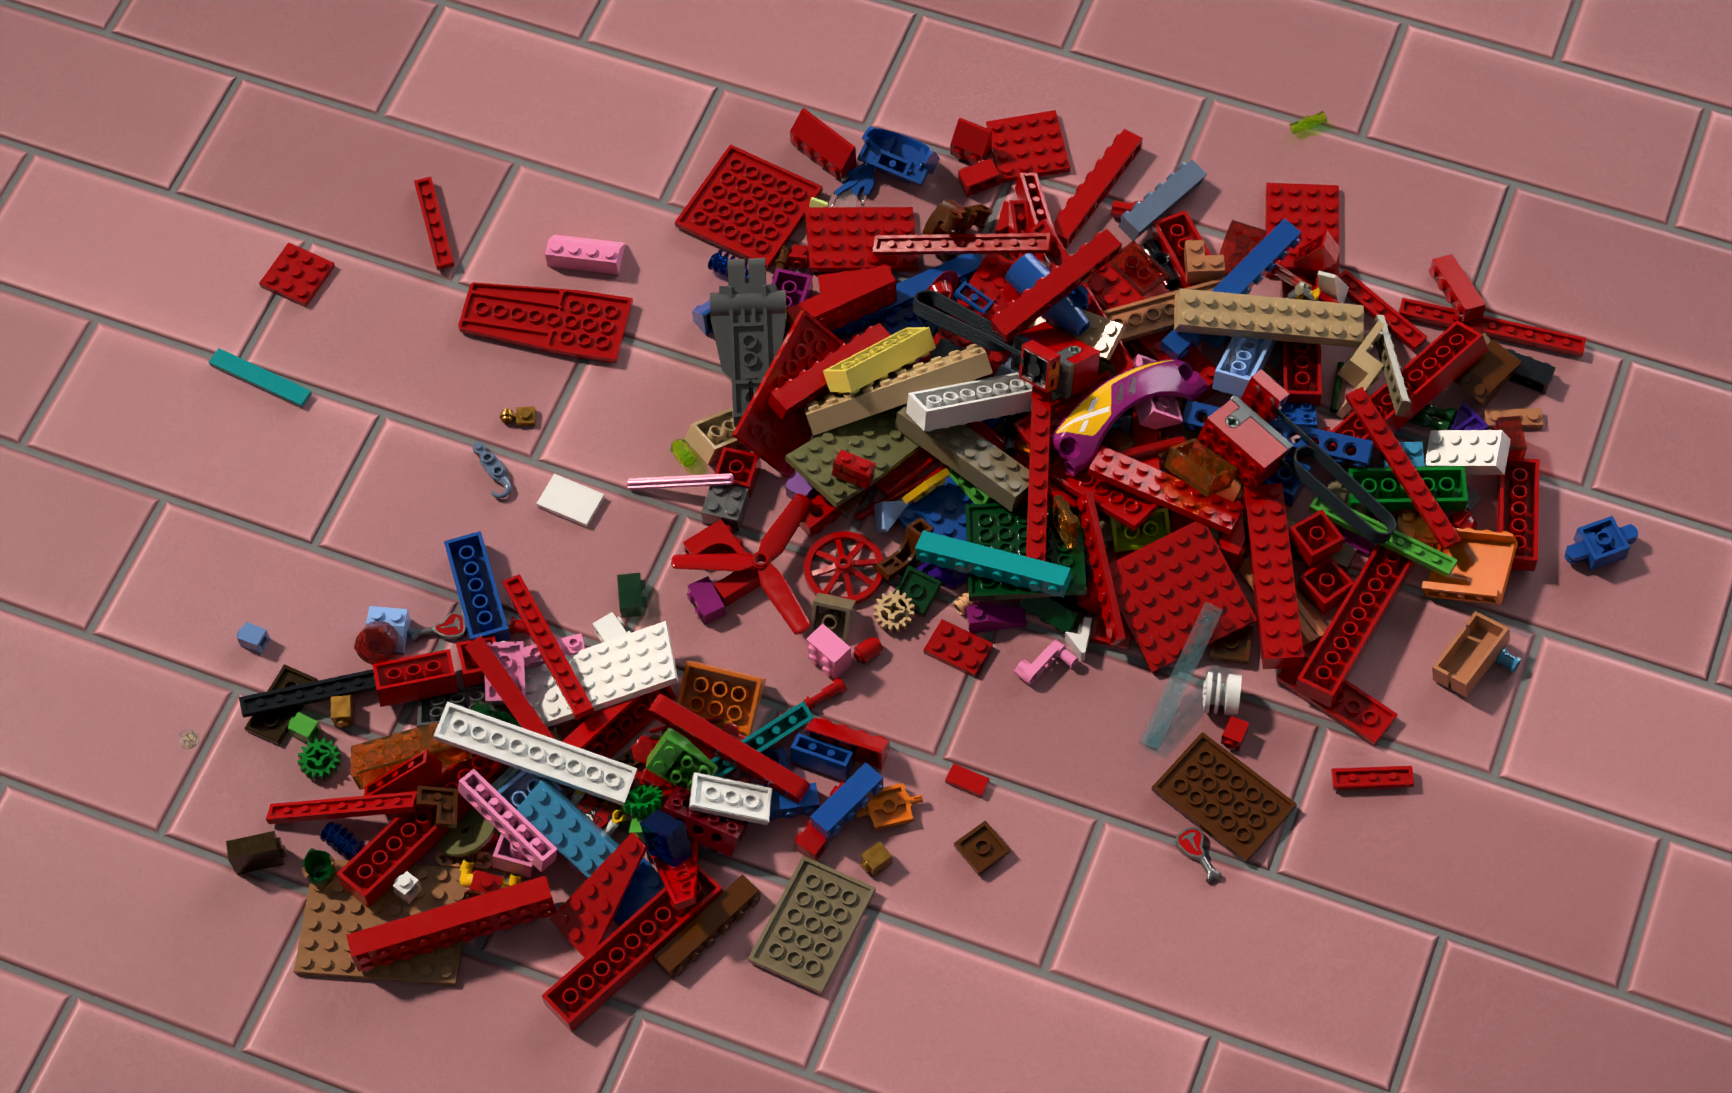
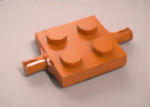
[856,783,923,831]

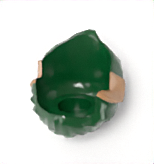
[302,848,337,886]

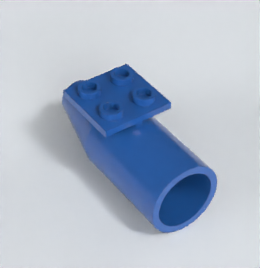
[1005,253,1090,337]

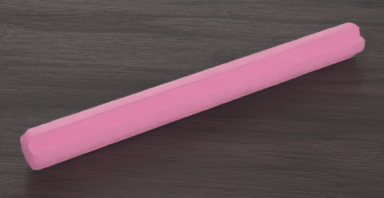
[627,473,734,490]

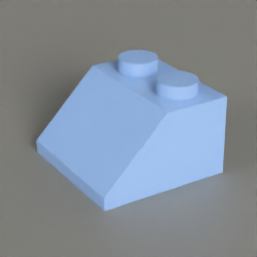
[366,606,411,654]

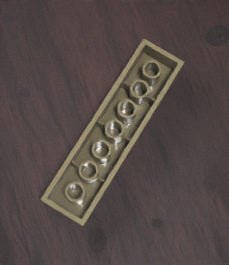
[894,405,1029,512]

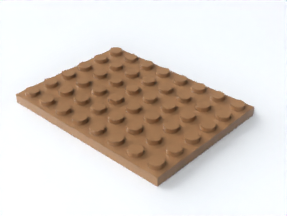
[294,859,474,986]

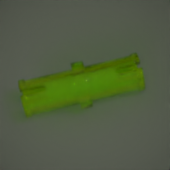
[1289,111,1327,134]

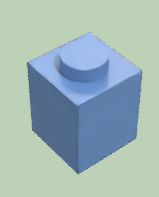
[237,622,270,654]

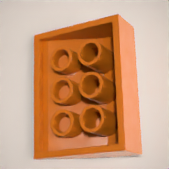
[677,661,766,737]

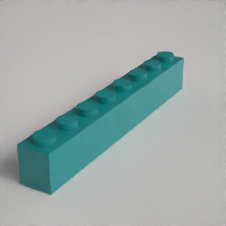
[915,531,1071,598]

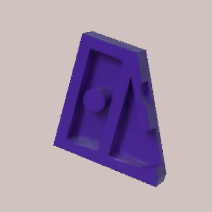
[1449,401,1489,430]
[917,563,968,590]

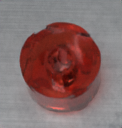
[354,621,398,665]

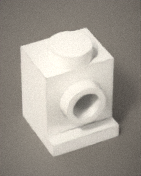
[393,871,422,904]

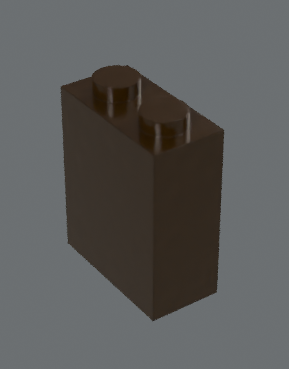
[226,831,287,875]

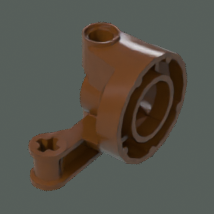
[922,199,993,261]

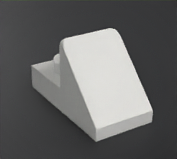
[1065,617,1092,661]

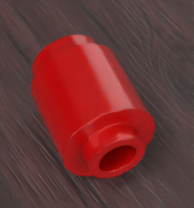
[853,637,883,664]

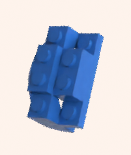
[857,126,940,186]

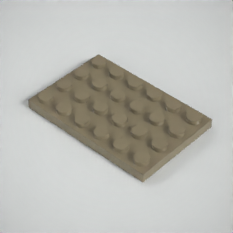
[748,856,876,995]

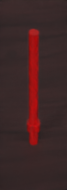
[855,464,949,521]

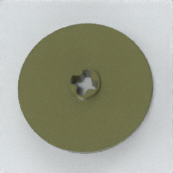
[439,810,496,857]

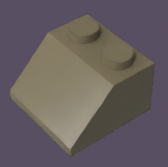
[808,593,856,643]

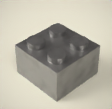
[701,485,750,532]

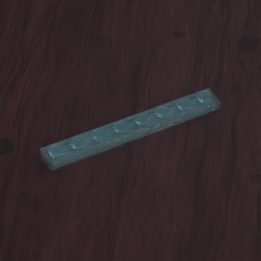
[1140,602,1223,752]

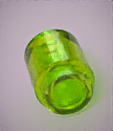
[670,439,696,467]

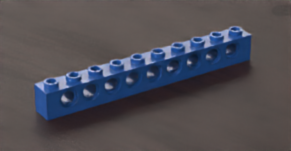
[1182,400,1375,468]

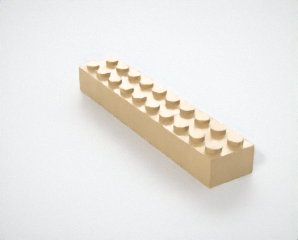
[1174,288,1364,348]
[802,344,993,436]

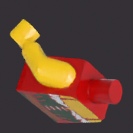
[460,859,522,897]

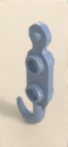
[472,442,512,498]

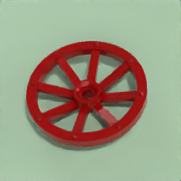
[804,531,884,604]

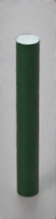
[1330,362,1345,413]

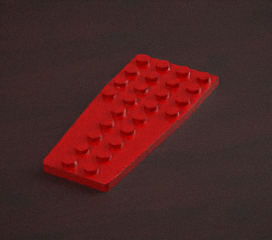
[458,282,633,363]

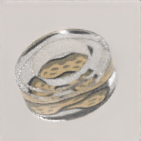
[178,729,199,749]

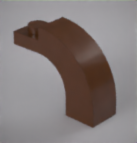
[875,517,934,581]

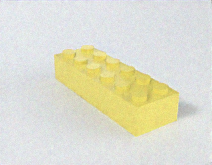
[823,327,936,394]

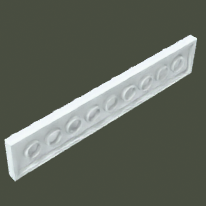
[433,702,637,806]

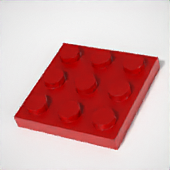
[259,242,335,307]

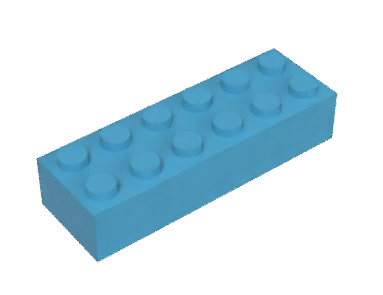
[516,780,619,878]

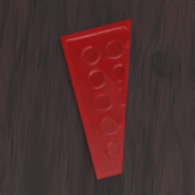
[648,826,701,911]
[549,832,648,958]

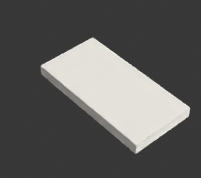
[689,772,772,825]

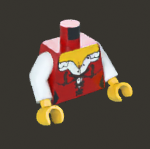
[570,789,627,836]

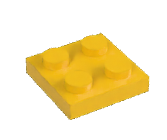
[902,468,950,504]

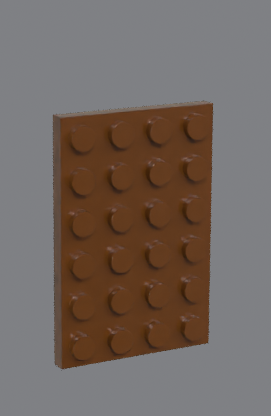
[1151,732,1297,863]

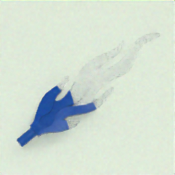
[828,163,874,207]

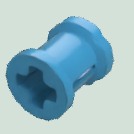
[1495,648,1522,673]

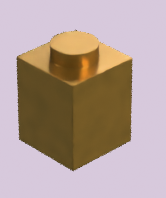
[331,695,354,727]
[860,841,893,877]

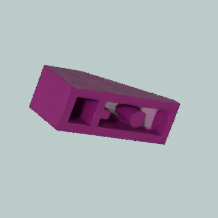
[966,604,1027,633]

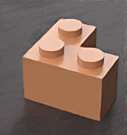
[1184,240,1225,284]

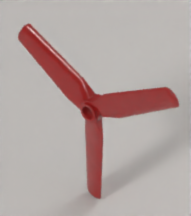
[671,493,812,635]

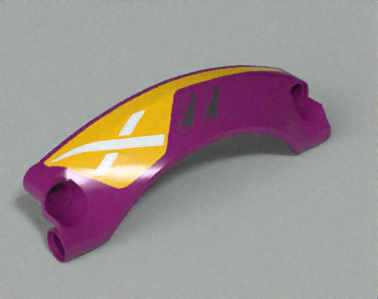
[1050,359,1208,476]

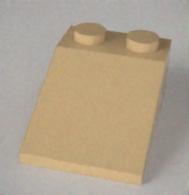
[685,408,742,464]

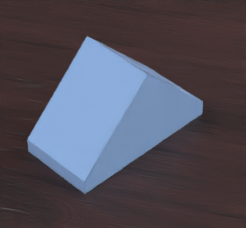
[874,501,909,533]

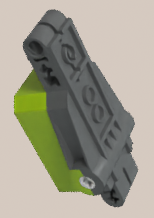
[710,258,787,428]

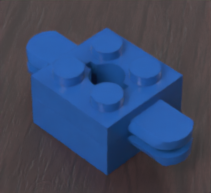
[1564,516,1638,571]

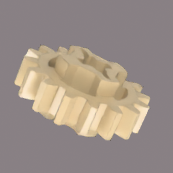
[873,590,915,633]

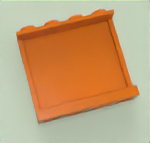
[1421,527,1518,605]

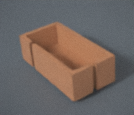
[1432,611,1510,697]

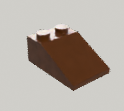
[1454,339,1523,406]

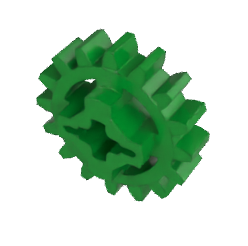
[297,738,342,781]
[621,784,664,817]

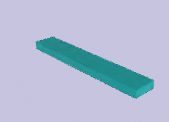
[209,348,312,408]

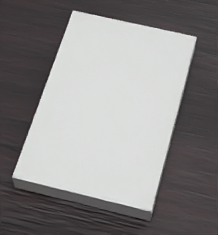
[536,474,605,527]

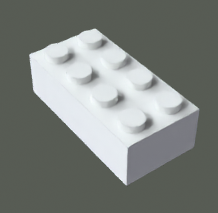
[1425,430,1511,475]

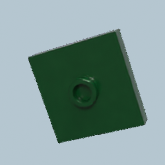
[893,565,943,617]

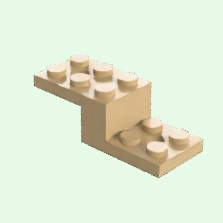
[1336,320,1385,419]

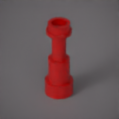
[803,677,847,710]

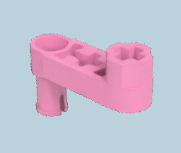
[1014,639,1079,685]

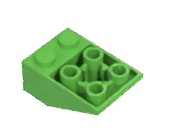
[646,728,718,791]

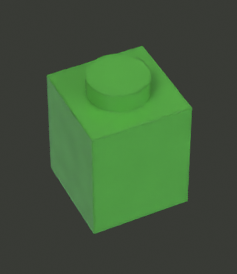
[288,712,322,744]

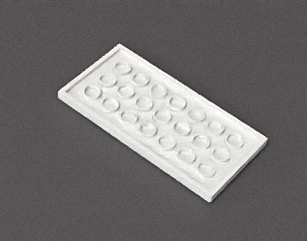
[525,621,678,728]

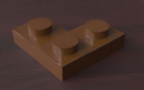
[416,785,458,828]

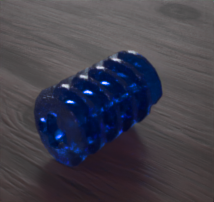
[708,249,748,278]
[320,822,366,861]

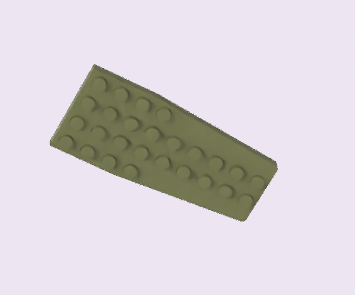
[785,403,922,508]

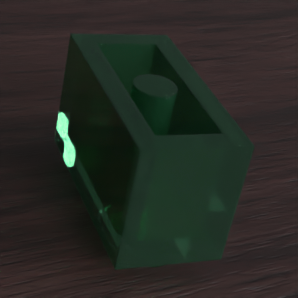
[617,573,648,618]

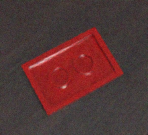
[923,619,993,678]

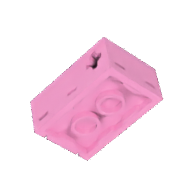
[485,641,526,705]

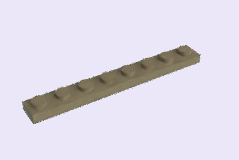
[1372,314,1411,417]

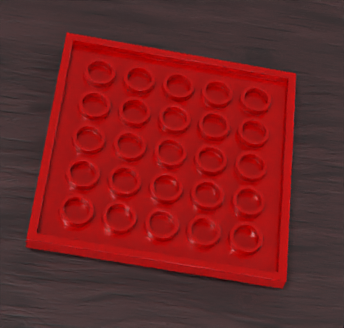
[675,144,823,269]
[1109,521,1257,673]

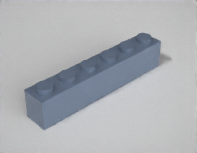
[1118,160,1207,241]

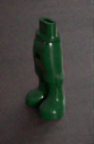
[1408,403,1458,430]

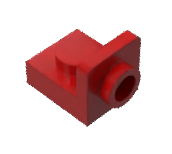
[789,244,809,268]

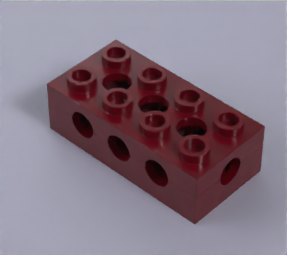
[658,786,749,857]

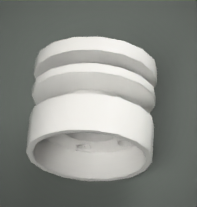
[1202,672,1242,716]

